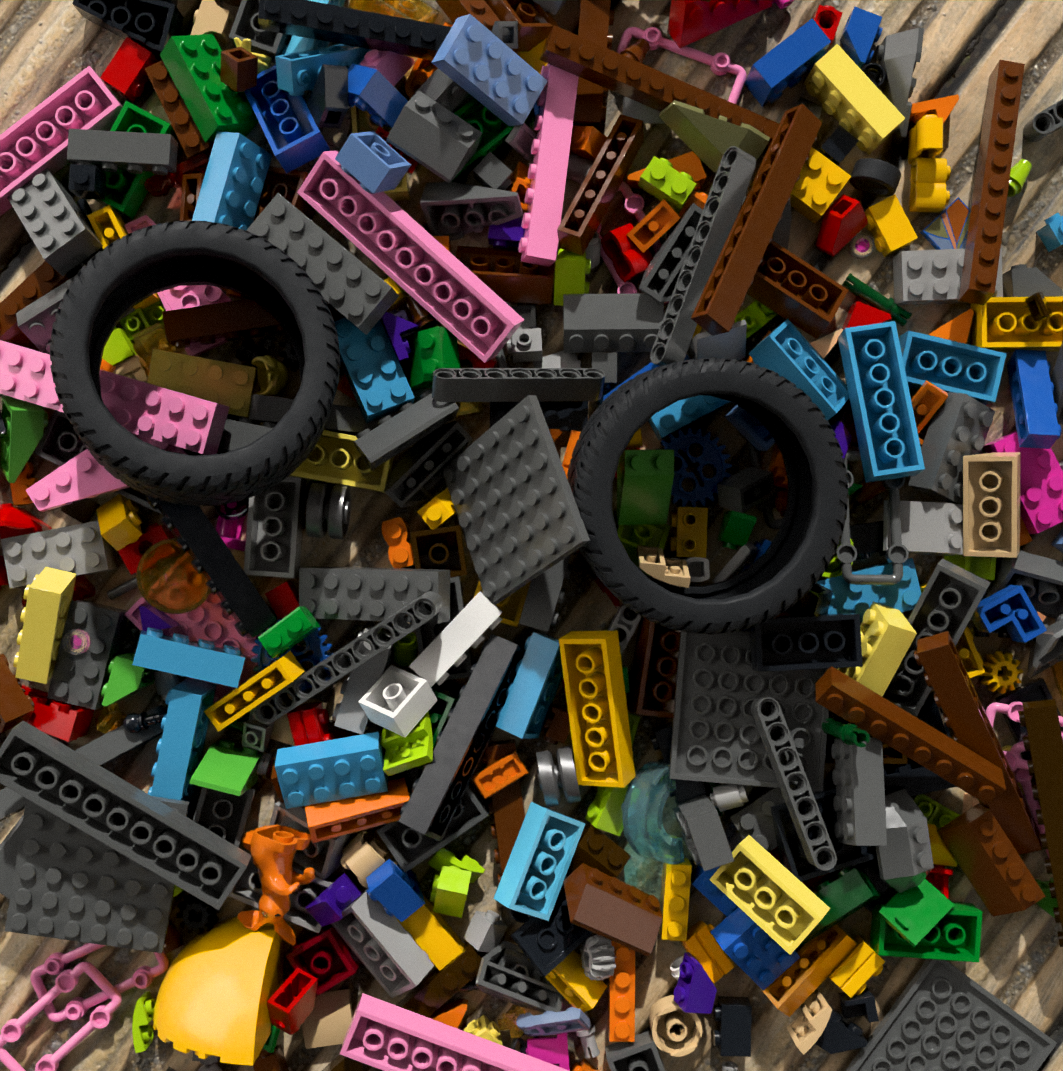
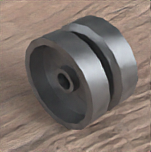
[306,483,351,540]
[536,746,581,808]

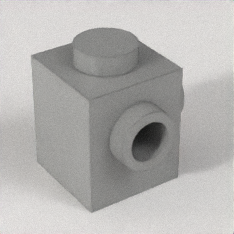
[507,326,543,363]
[463,910,508,952]

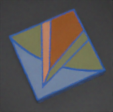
[920,197,971,250]

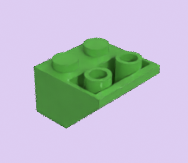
[101,652,155,706]

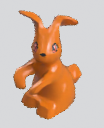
[237,824,315,946]

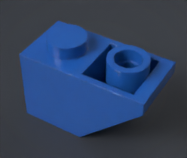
[840,7,883,69]

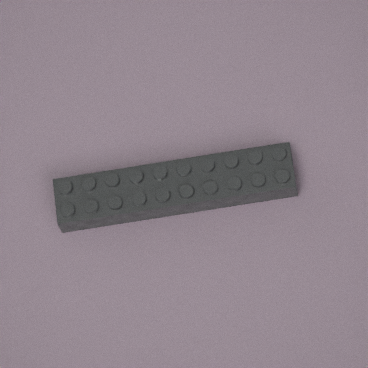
[0,721,251,910]

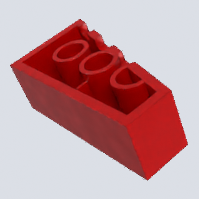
[667,0,773,48]
[21,685,94,742]

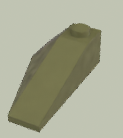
[659,100,770,174]

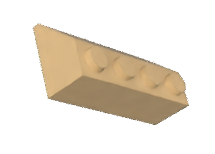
[963,452,1021,558]

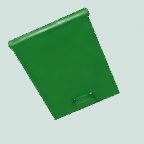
[877,879,955,947]

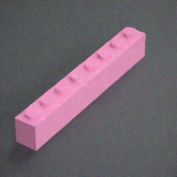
[518,63,579,267]

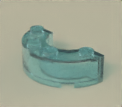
[621,761,684,864]

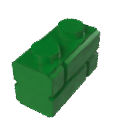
[258,606,320,658]

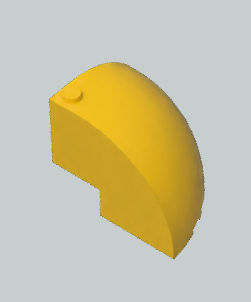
[153,917,285,1066]

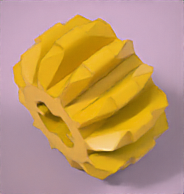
[980,651,1024,694]

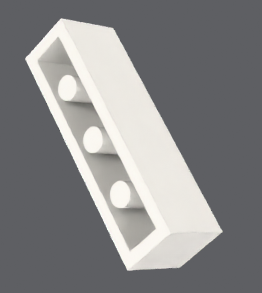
[409,591,503,687]

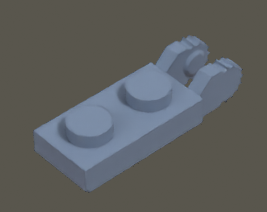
[516,1007,590,1037]

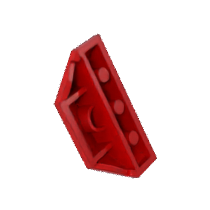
[0,503,52,542]

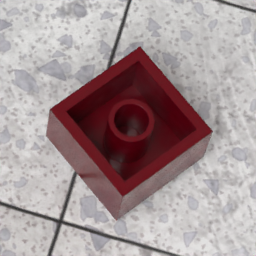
[286,924,359,997]

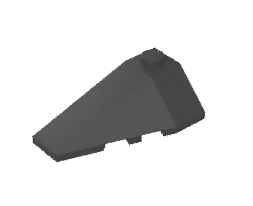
[875,28,924,145]
[420,182,523,241]

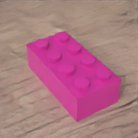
[983,430,1063,534]

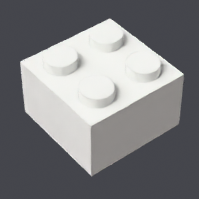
[358,665,437,737]

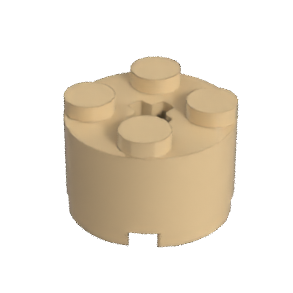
[340,828,399,888]
[649,995,703,1057]

